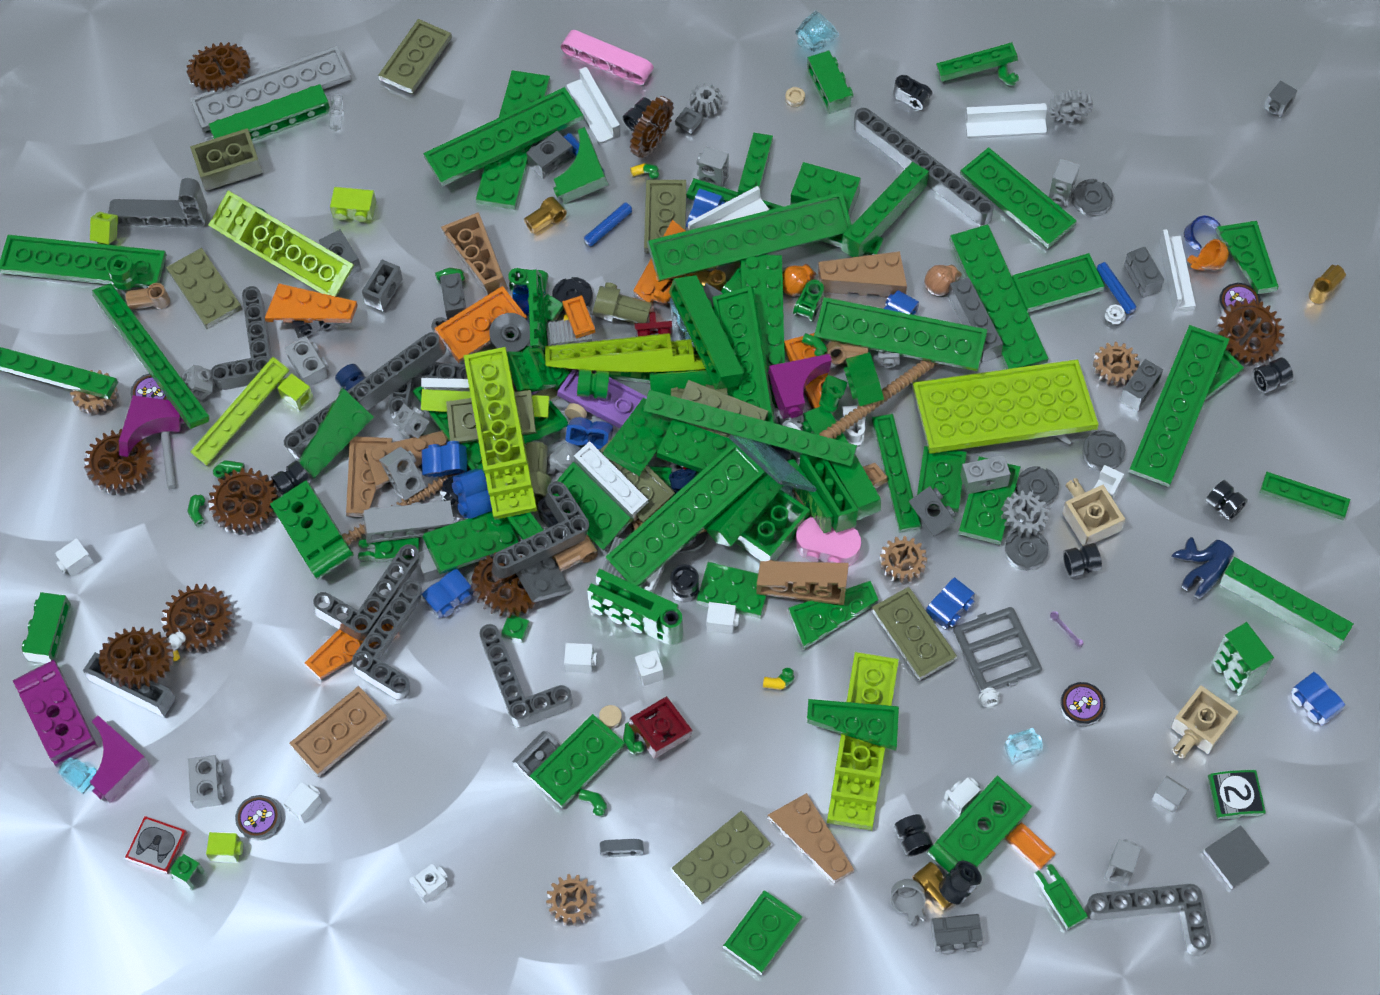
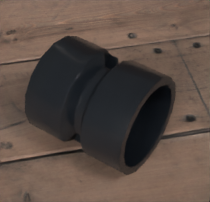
[623,97,651,132]
[1253,357,1293,393]
[271,460,312,496]
[1206,480,1248,521]
[1063,543,1102,577]
[670,564,699,603]
[894,814,933,857]
[939,860,982,905]

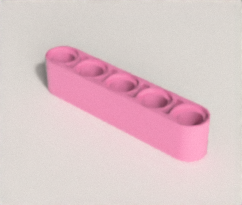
[561,30,654,85]

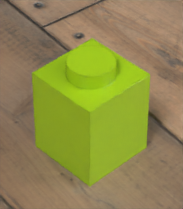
[90,212,118,245]
[277,373,313,411]
[206,832,243,863]

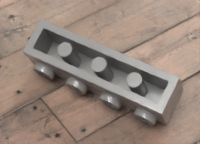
[363,500,454,543]

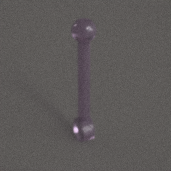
[1050,611,1084,647]

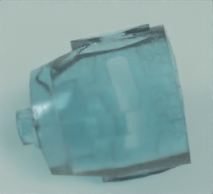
[795,10,839,52]

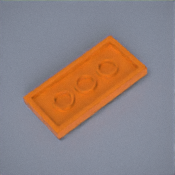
[434,286,527,363]

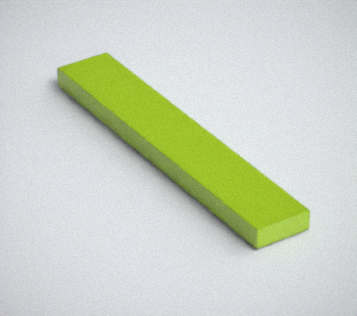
[190,357,289,466]
[421,389,550,418]

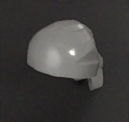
[547,442,582,474]
[890,879,927,926]

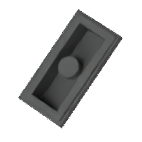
[512,731,560,779]

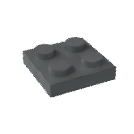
[516,556,571,603]

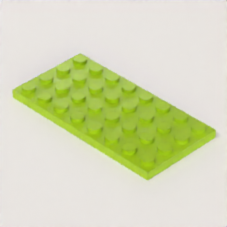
[913,359,1098,453]

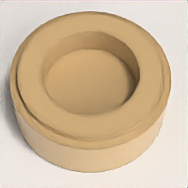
[785,87,805,107]
[565,403,587,420]
[599,705,622,729]

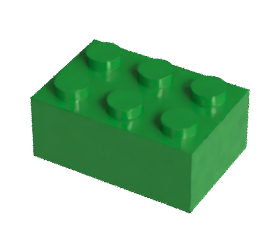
[790,162,861,217]
[736,490,810,561]
[1212,622,1274,696]

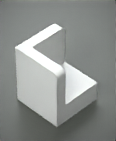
[1094,465,1124,499]

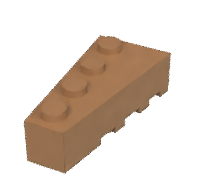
[441,212,508,295]
[818,251,907,298]
[757,560,849,605]

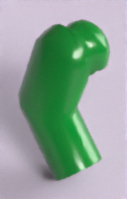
[998,64,1019,86]
[435,267,465,282]
[801,333,828,356]
[213,460,245,479]
[187,494,205,526]
[623,722,644,755]
[579,789,607,816]

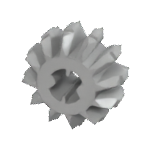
[689,83,723,117]

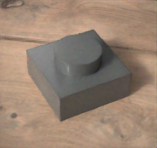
[675,107,702,134]

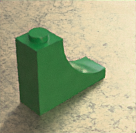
[553,127,609,204]

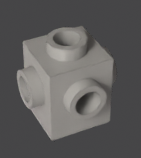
[181,365,213,401]
[392,404,430,439]

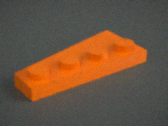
[633,220,686,303]
[265,283,358,323]
[784,333,828,409]
[304,607,399,680]

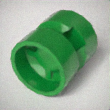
[105,252,139,290]
[577,369,609,399]

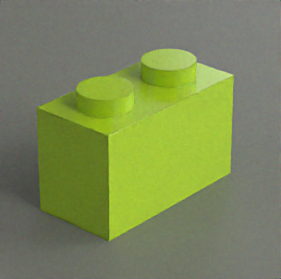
[330,187,377,222]

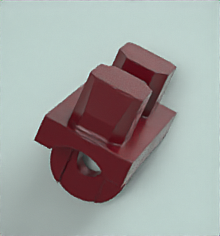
[635,311,673,338]

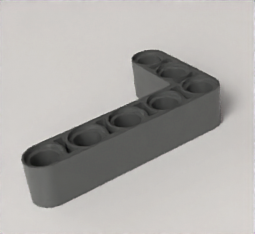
[108,178,208,227]
[210,286,272,390]
[388,362,467,419]
[492,481,589,579]
[313,545,419,640]
[352,580,422,699]
[479,624,573,728]
[1085,884,1211,957]

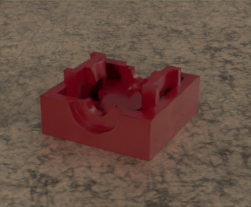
[628,696,693,759]

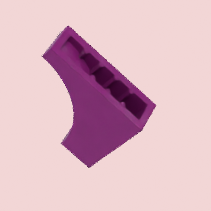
[768,354,832,419]
[119,395,185,457]
[89,715,149,803]

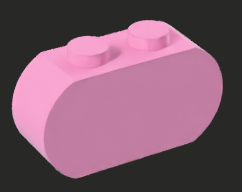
[796,518,861,566]

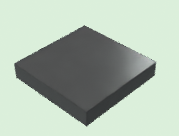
[1203,825,1270,889]

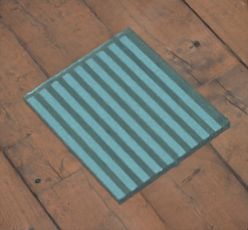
[729,435,817,492]

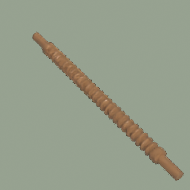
[819,360,938,439]
[342,466,470,545]

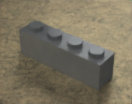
[948,277,1003,363]
[83,652,176,717]

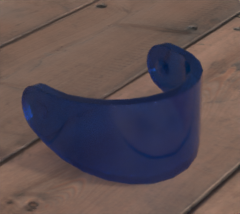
[1184,215,1221,250]
[512,284,529,320]

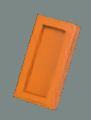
[562,296,596,339]
[1005,822,1056,871]

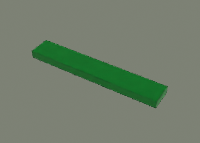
[872,414,921,533]

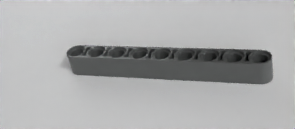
[854,108,994,225]
[284,332,446,459]

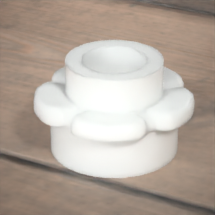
[1105,305,1126,325]
[979,688,1000,707]

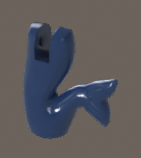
[1171,537,1234,599]

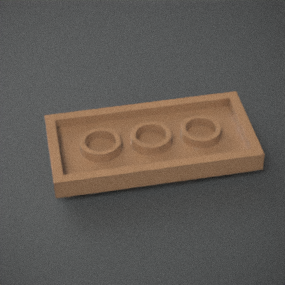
[289,686,388,777]

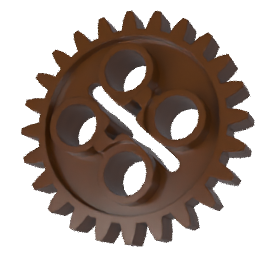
[186,42,251,92]
[629,96,674,159]
[1215,298,1285,366]
[84,429,155,494]
[208,468,278,534]
[471,552,538,618]
[161,584,234,653]
[99,627,174,689]

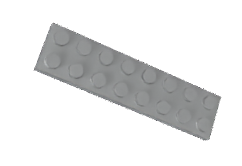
[190,46,351,132]

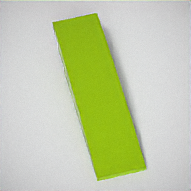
[208,190,354,296]
[545,333,705,372]
[464,347,537,520]
[827,652,899,831]

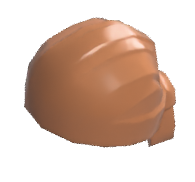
[924,264,962,296]

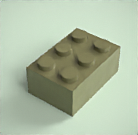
[190,128,263,191]

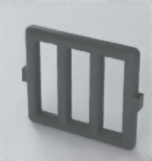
[953,607,1042,692]

